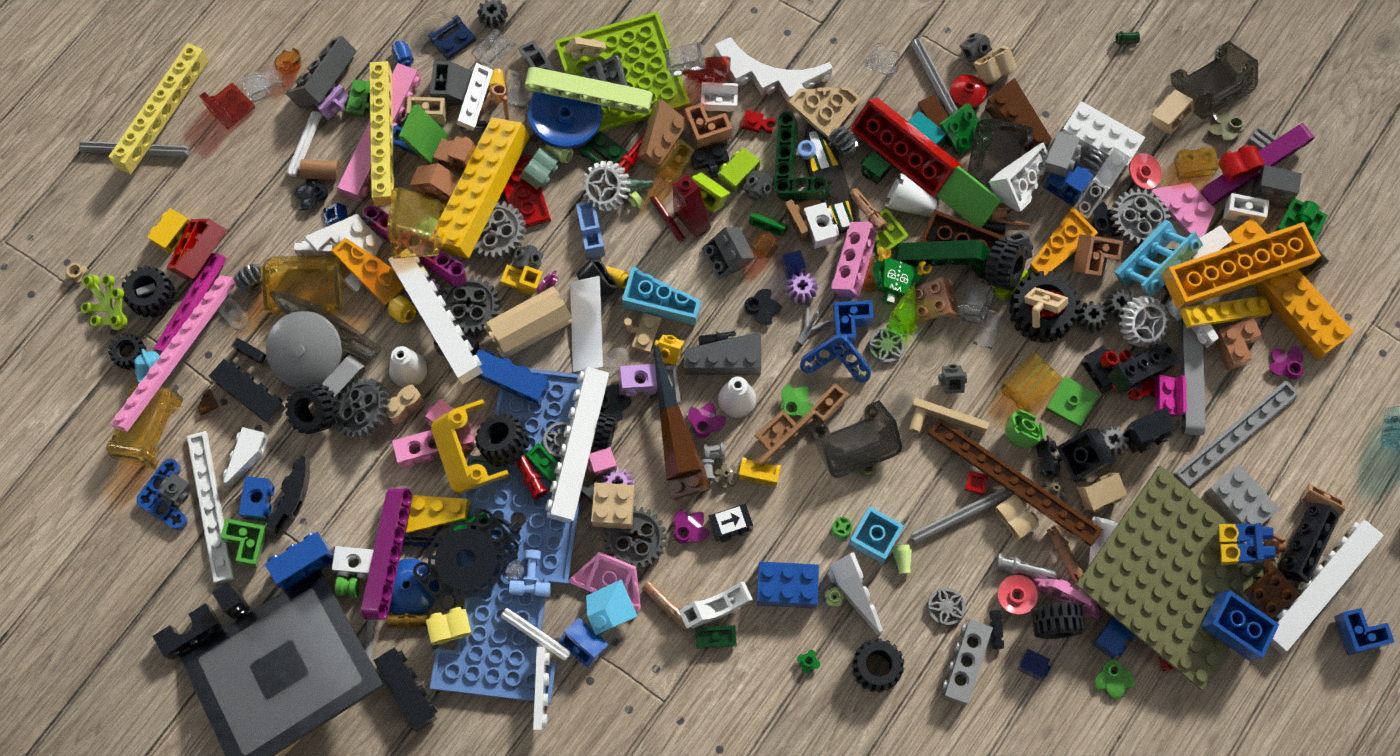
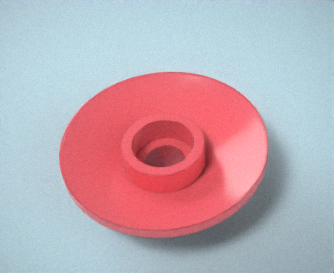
[1129,153,1162,189]
[998,575,1038,615]

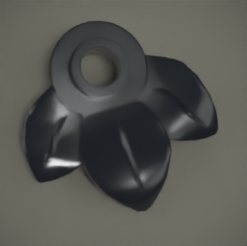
[293,179,328,210]
[1090,202,1122,237]
[744,289,782,325]
[600,384,632,421]

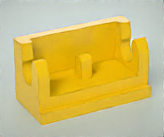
[738,457,781,487]

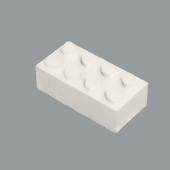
[1062,101,1145,175]

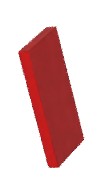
[503,154,551,228]

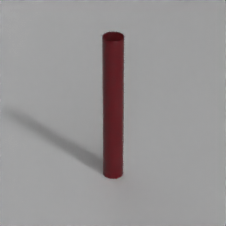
[650,195,686,243]

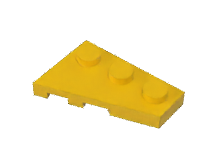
[406,495,470,534]

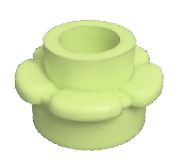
[627,191,644,208]
[825,587,844,607]

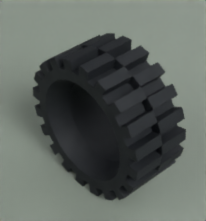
[1009,271,1081,343]

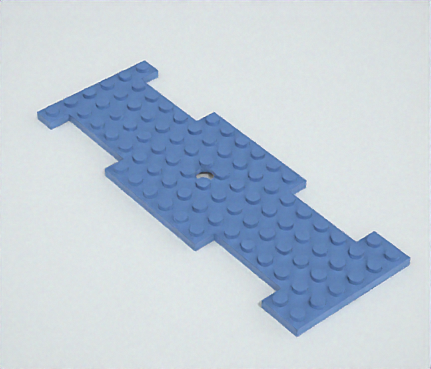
[430,369,584,704]

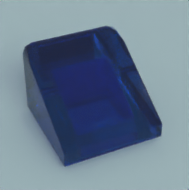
[323,202,348,226]

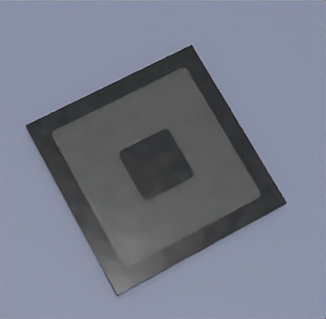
[179,569,384,756]

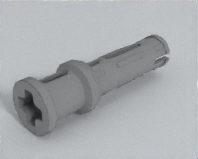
[994,553,1057,579]

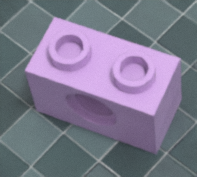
[618,364,658,396]

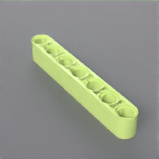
[524,67,653,114]

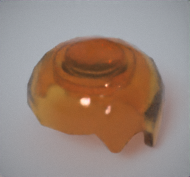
[274,48,302,75]

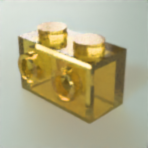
[654,139,695,183]
[1174,147,1219,180]

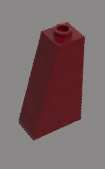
[672,174,711,239]

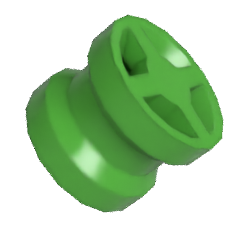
[832,517,852,540]

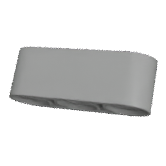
[322,355,366,403]

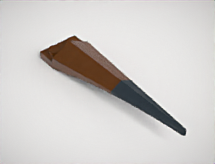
[653,345,709,500]

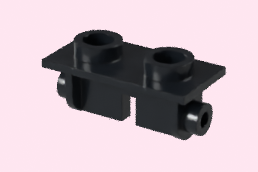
[1036,435,1060,478]

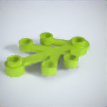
[81,274,128,330]

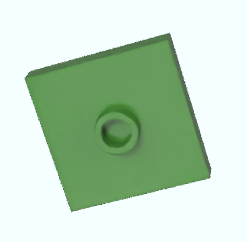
[1046,376,1099,428]

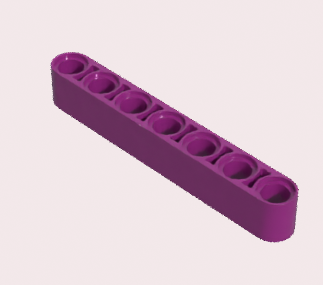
[1200,123,1315,206]
[363,205,467,287]
[361,488,412,620]

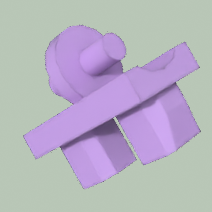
[315,85,349,121]

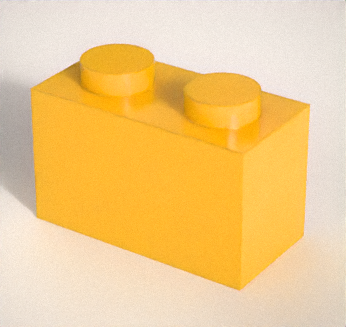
[148,208,190,255]

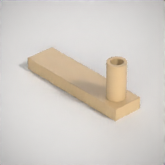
[908,397,989,435]

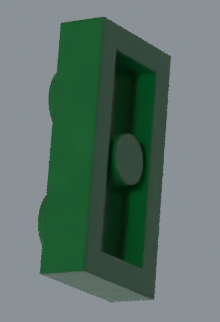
[695,625,737,649]

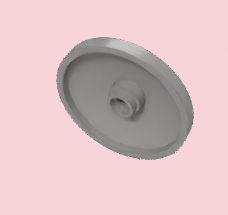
[266,311,342,387]

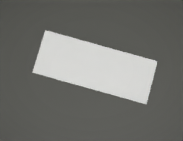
[570,276,603,372]

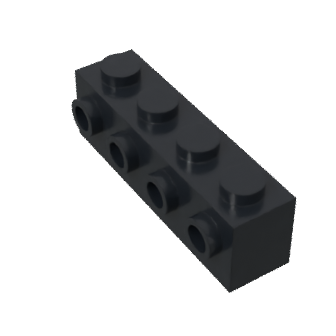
[1107,342,1180,394]
[209,359,286,426]
[1278,502,1340,583]
[373,647,438,732]

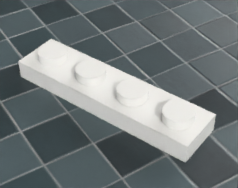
[456,63,493,131]
[533,647,550,732]

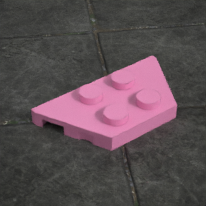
[1150,182,1216,238]
[568,552,641,612]
[1031,578,1102,621]

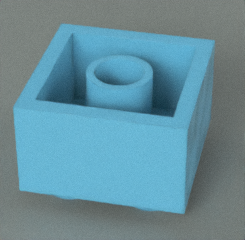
[849,506,904,564]

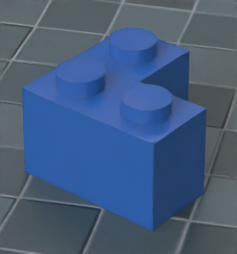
[1043,166,1094,207]
[832,300,874,346]
[1334,608,1395,656]

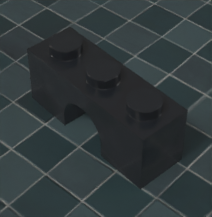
[152,603,222,659]

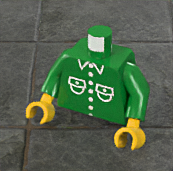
[871,247,932,305]

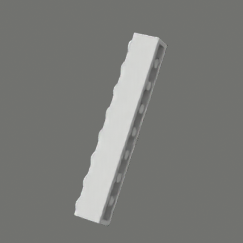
[388,247,483,384]
[545,366,609,524]
[1270,519,1384,654]

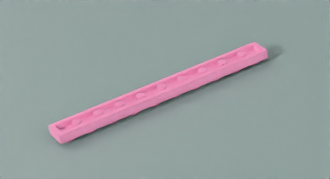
[110,275,235,432]

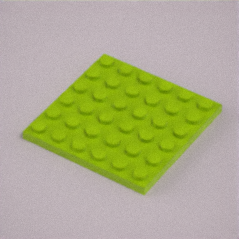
[555,11,690,134]

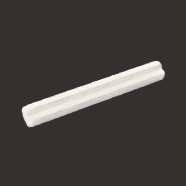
[287,111,322,177]
[501,608,571,661]

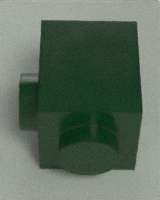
[860,152,891,185]

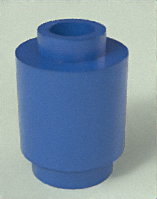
[391,41,414,67]

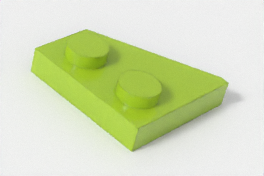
[873,208,909,256]

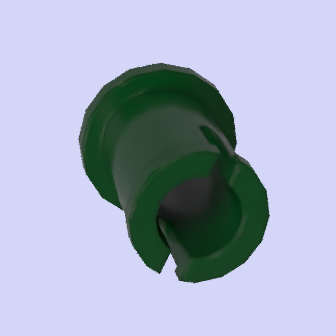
[1115,31,1140,45]

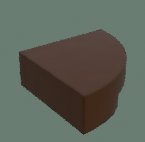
[198,389,219,416]

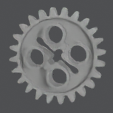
[1110,188,1171,246]
[473,202,527,260]

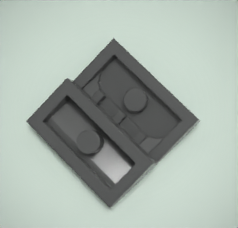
[582,55,628,86]

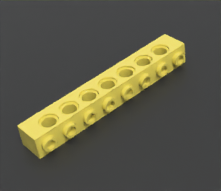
[108,43,209,175]
[370,61,394,206]

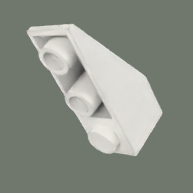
[223,427,269,487]

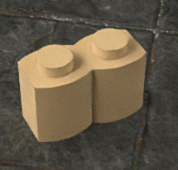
[974,46,1017,85]
[385,384,424,425]
[994,494,1039,541]

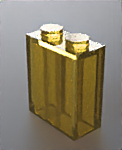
[1000,352,1063,413]

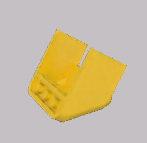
[431,399,510,493]

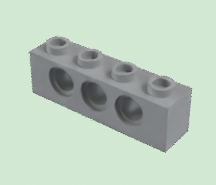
[941,619,993,707]

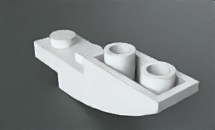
[1074,147,1131,220]

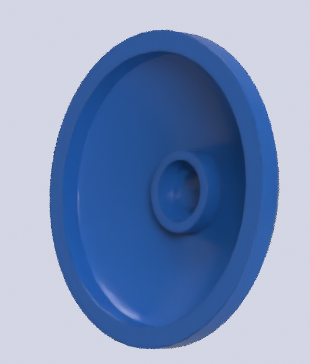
[389,559,439,615]

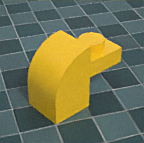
[500,265,543,295]

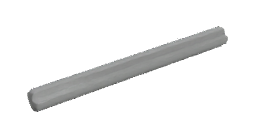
[911,38,958,116]
[79,141,189,157]
[911,488,1014,543]

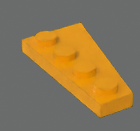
[1030,206,1098,275]
[331,238,404,306]

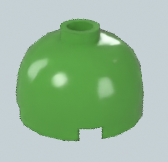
[1005,410,1045,449]

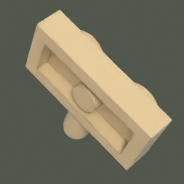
[565,37,606,60]
[1024,287,1068,328]
[624,312,662,354]

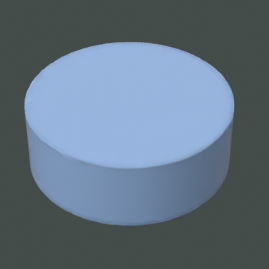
[797,140,816,160]

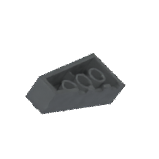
[285,36,357,108]
[684,331,761,375]

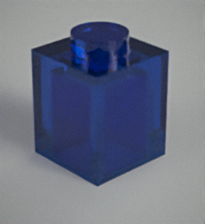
[782,250,806,280]
[1017,649,1051,680]

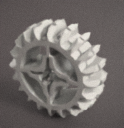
[581,161,631,211]
[1118,296,1170,347]

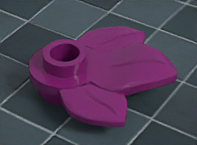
[536,270,559,294]
[1269,345,1304,380]
[688,402,726,438]
[673,509,710,544]

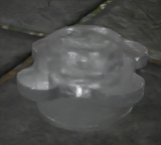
[506,559,524,581]

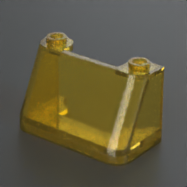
[387,188,446,259]
[261,256,343,313]
[106,384,183,470]

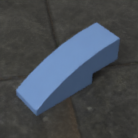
[576,201,605,259]

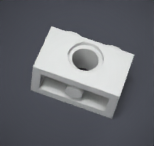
[1223,193,1269,226]
[803,202,839,249]
[332,546,374,580]

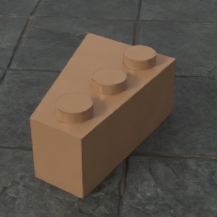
[638,99,689,168]

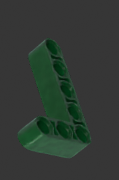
[774,111,830,201]
[895,240,990,279]

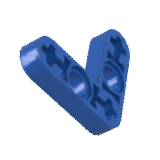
[800,334,871,383]
[136,459,188,530]

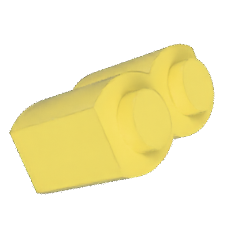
[426,607,472,645]

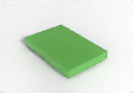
[399,104,449,165]
[936,166,1002,228]

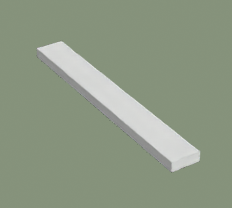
[187,431,235,585]

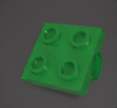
[939,103,987,155]
[1276,198,1328,241]

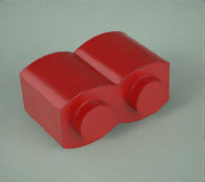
[1218,145,1265,182]

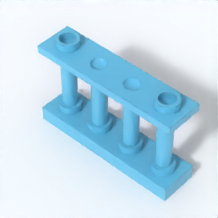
[1114,220,1203,297]

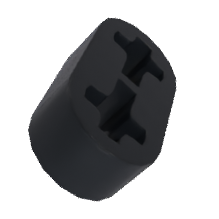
[231,338,267,364]

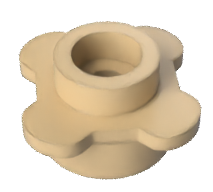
[65,262,88,283]

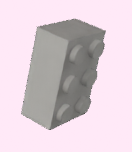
[1204,464,1280,525]

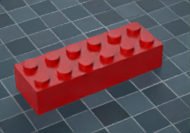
[849,97,962,198]

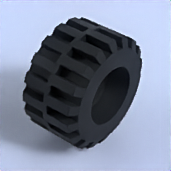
[985,239,1026,290]
[121,266,175,318]
[285,383,340,434]
[475,413,529,467]
[1031,603,1086,639]
[852,638,904,693]

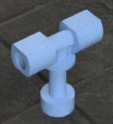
[509,550,551,597]

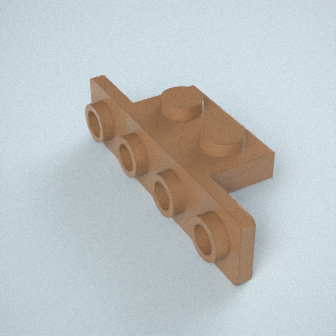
[754,409,815,466]

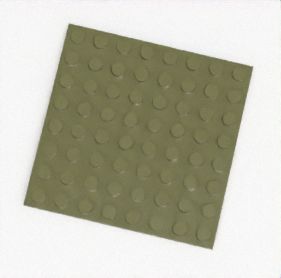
[1075,465,1280,690]

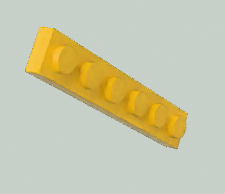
[1179,296,1272,328]

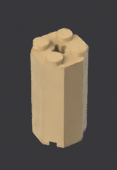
[483,286,572,358]

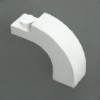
[678,582,753,629]

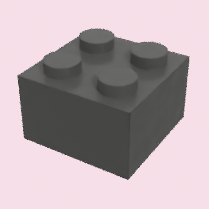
[1251,165,1302,209]

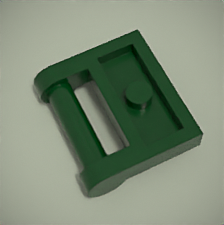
[579,131,628,173]

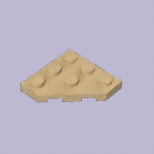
[787,87,862,140]

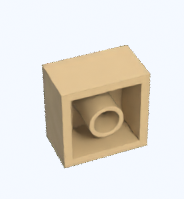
[591,483,635,529]

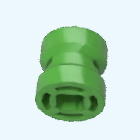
[335,576,360,598]

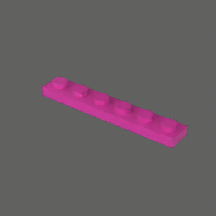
[153,253,227,353]

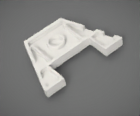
[303,214,382,293]

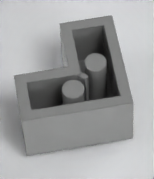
[1045,131,1082,178]

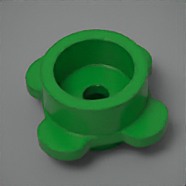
[797,650,820,673]

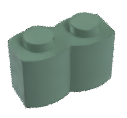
[519,146,559,190]

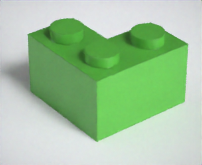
[220,518,267,569]

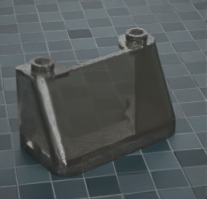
[1170,41,1258,120]
[967,118,1033,192]
[808,400,902,478]

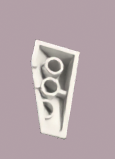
[989,143,1049,212]
[827,552,883,635]

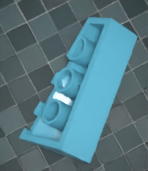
[622,266,701,326]

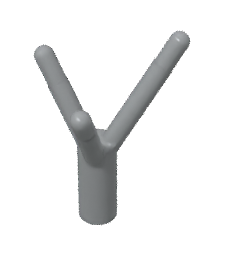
[796,304,831,345]

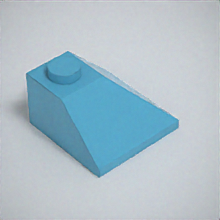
[586,579,638,635]

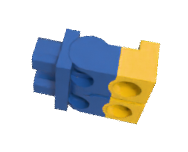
[1218,523,1276,566]

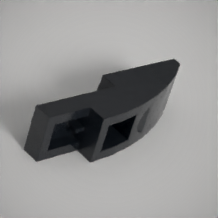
[266,456,310,534]

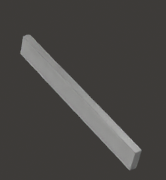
[1173,380,1299,488]

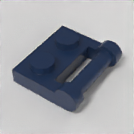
[428,15,476,60]

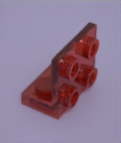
[681,56,731,84]
[199,83,255,130]

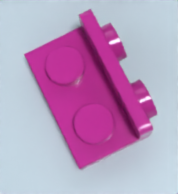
[1155,375,1187,417]

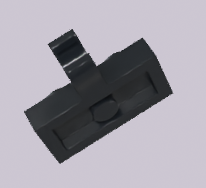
[689,143,729,178]

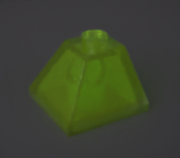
[887,285,918,339]

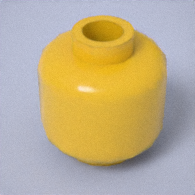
[388,296,416,324]

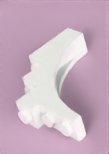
[715,37,833,106]
[1166,225,1232,348]

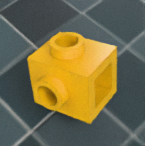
[653,335,684,365]

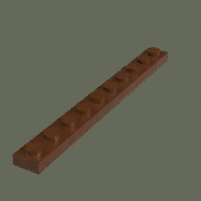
[928,418,1103,547]

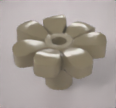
[714,464,739,489]
[1043,478,1067,500]

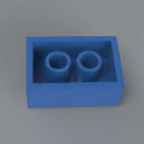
[265,532,334,591]
[757,561,819,609]
[1201,590,1280,661]

